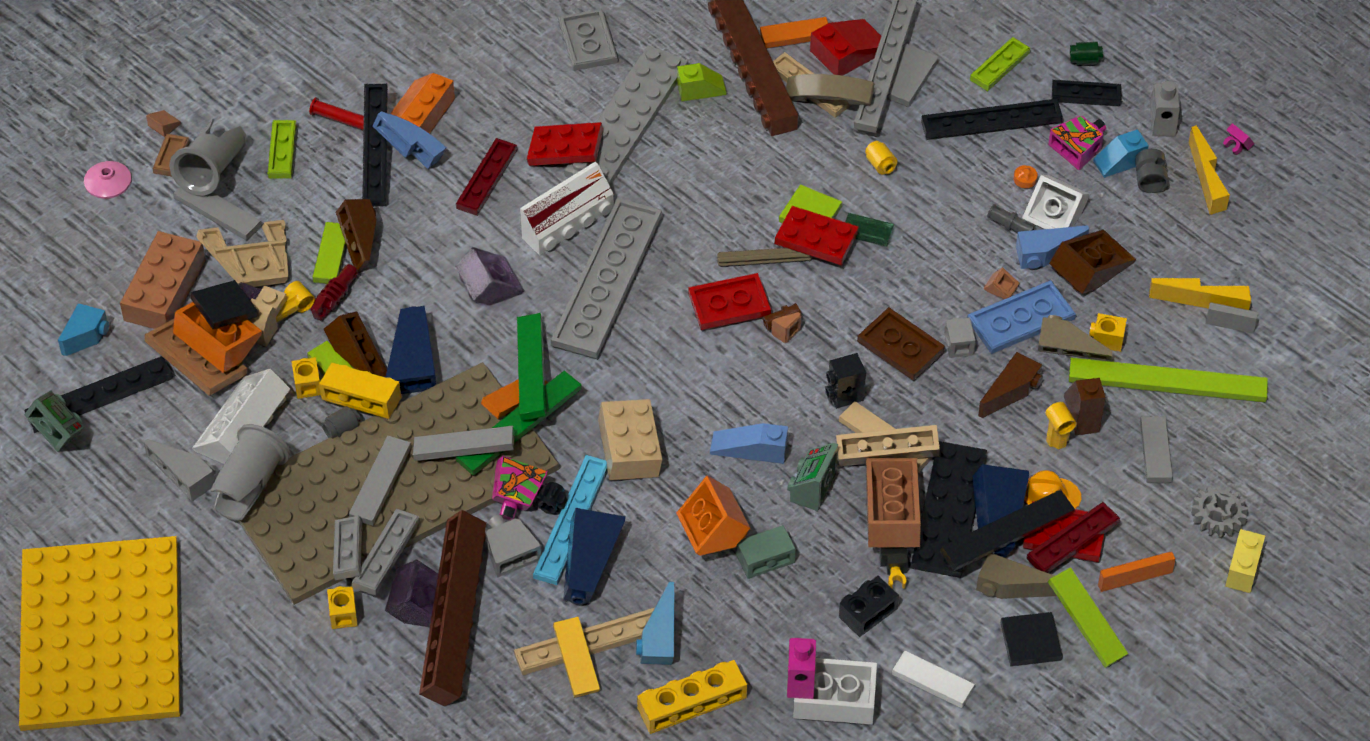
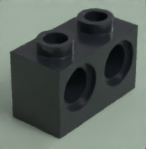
[839,575,899,637]

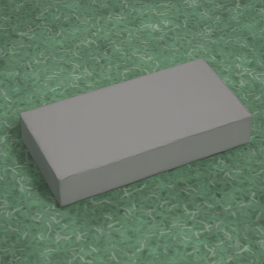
[1205,303,1258,334]

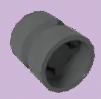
[1135,148,1168,193]

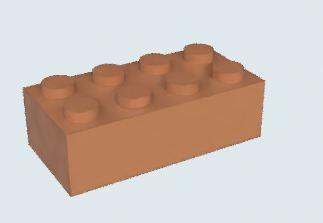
[120,231,206,329]
[866,458,920,548]

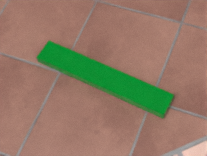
[517,313,546,421]
[456,370,582,476]

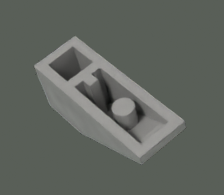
[143,439,216,501]

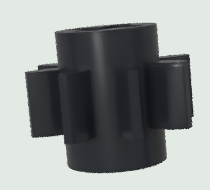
[536,482,568,514]

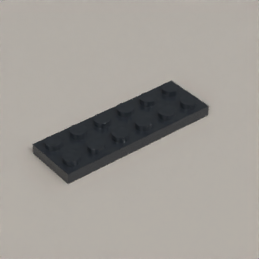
[911,441,987,578]

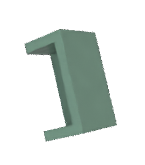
[736,525,795,579]

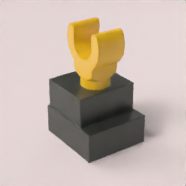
[879,547,908,589]

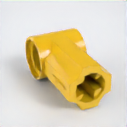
[276,281,315,322]
[1045,402,1077,450]

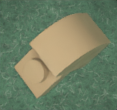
[248,286,287,347]

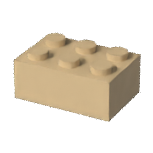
[598,399,662,480]

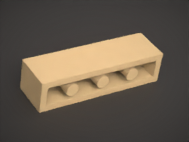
[836,425,940,466]

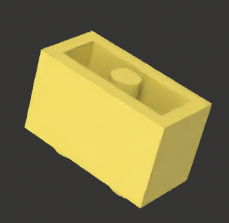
[1225,529,1265,593]

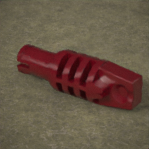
[310,264,358,321]

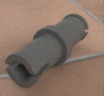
[987,204,1036,232]

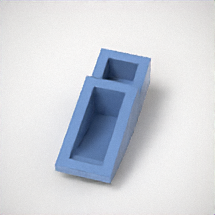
[373,111,447,169]

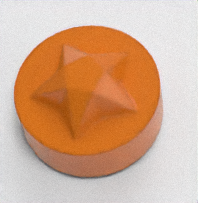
[1013,165,1038,188]

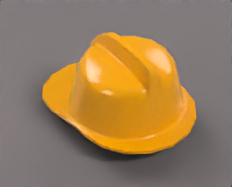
[1024,470,1082,509]

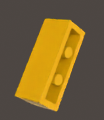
[319,363,402,419]

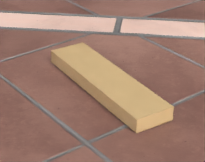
[773,52,851,118]
[839,401,932,473]

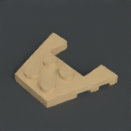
[196,220,288,288]

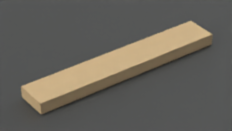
[514,608,655,675]

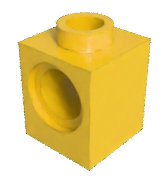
[1089,313,1127,352]
[291,357,321,399]
[327,586,358,629]

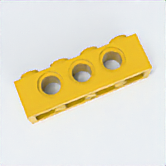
[637,660,747,734]

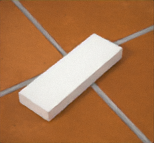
[892,651,975,708]

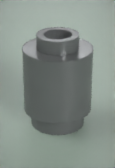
[321,406,360,439]

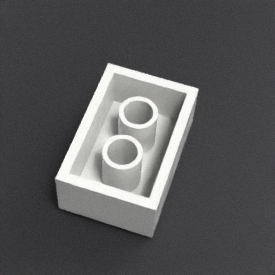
[793,658,877,725]

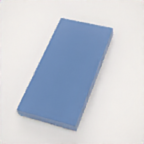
[967,280,1076,354]

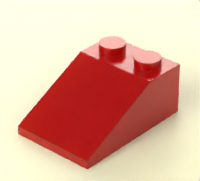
[810,19,881,76]

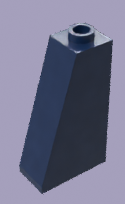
[386,306,436,394]
[972,464,1029,558]
[563,508,626,605]

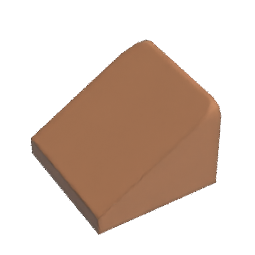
[146,110,181,137]
[983,267,1020,299]
[771,312,801,343]

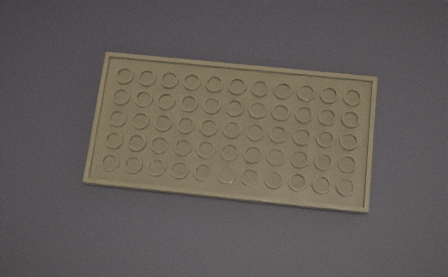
[238,362,559,605]

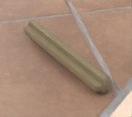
[717,248,812,266]

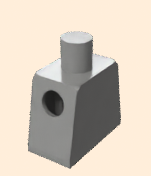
[1150,81,1180,137]
[485,515,541,578]

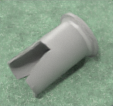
[169,118,247,196]
[210,424,290,521]

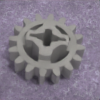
[1191,485,1248,537]

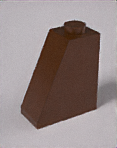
[1064,377,1106,436]

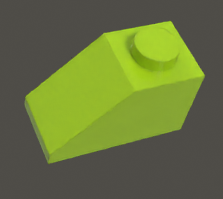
[677,63,727,102]

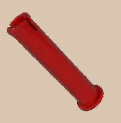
[309,97,364,130]

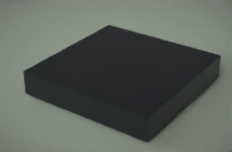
[190,280,258,329]
[1000,612,1062,666]

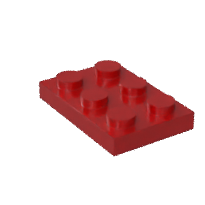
[527,122,603,166]
[774,206,859,265]
[688,273,771,330]
[1023,501,1104,562]

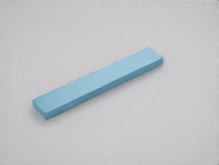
[533,455,608,585]

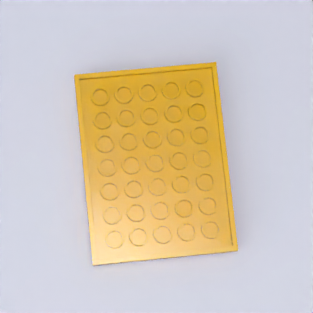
[19,536,180,731]

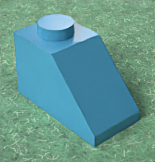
[1093,129,1149,178]
[58,303,109,356]

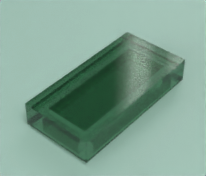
[845,213,894,247]

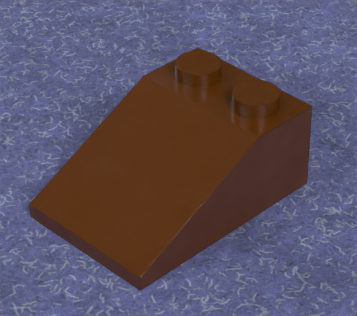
[1049,229,1136,294]

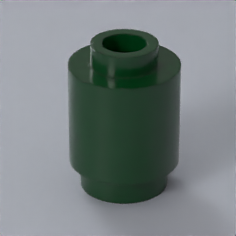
[1070,41,1103,65]

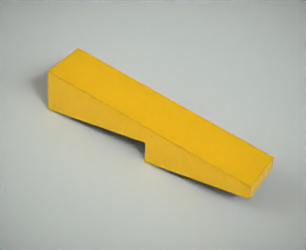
[1189,125,1230,215]
[1149,278,1251,310]

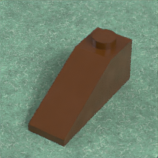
[335,199,377,273]
[324,311,387,378]
[978,352,1043,418]

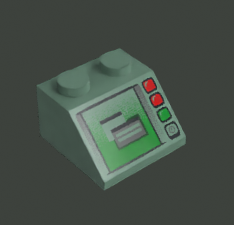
[24,390,84,452]
[787,443,838,511]

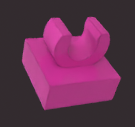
[1223,123,1255,155]

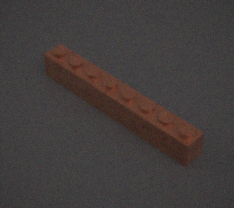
[708,0,798,136]
[419,510,487,707]

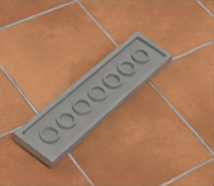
[564,45,688,186]
[551,198,662,359]

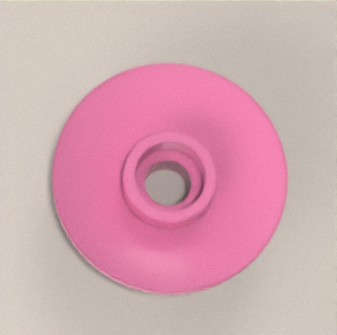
[84,161,131,199]

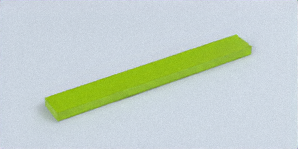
[1069,358,1268,402]

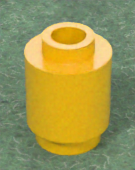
[865,141,897,175]

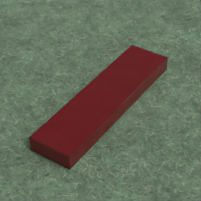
[456,138,517,216]
[1026,502,1120,573]

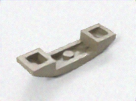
[786,74,875,105]

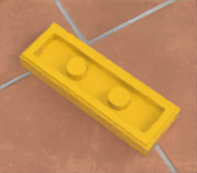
[553,616,600,698]

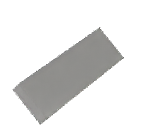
[1140,416,1173,483]
[333,515,362,581]

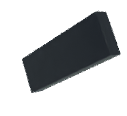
[1051,79,1121,106]

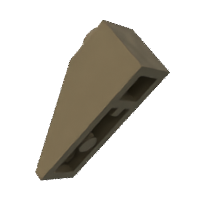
[1038,315,1113,362]
[976,553,1057,599]

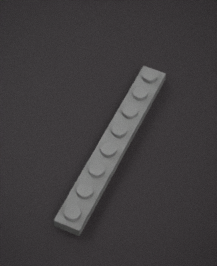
[853,0,918,133]

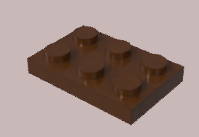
[857,307,945,381]

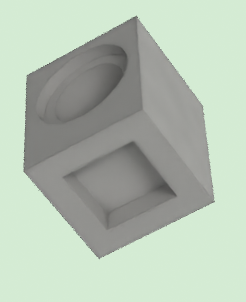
[944,317,975,358]

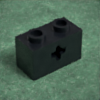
[825,353,866,409]

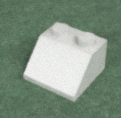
[1022,175,1090,229]

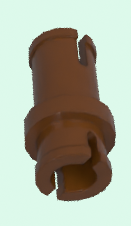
[762,303,802,331]

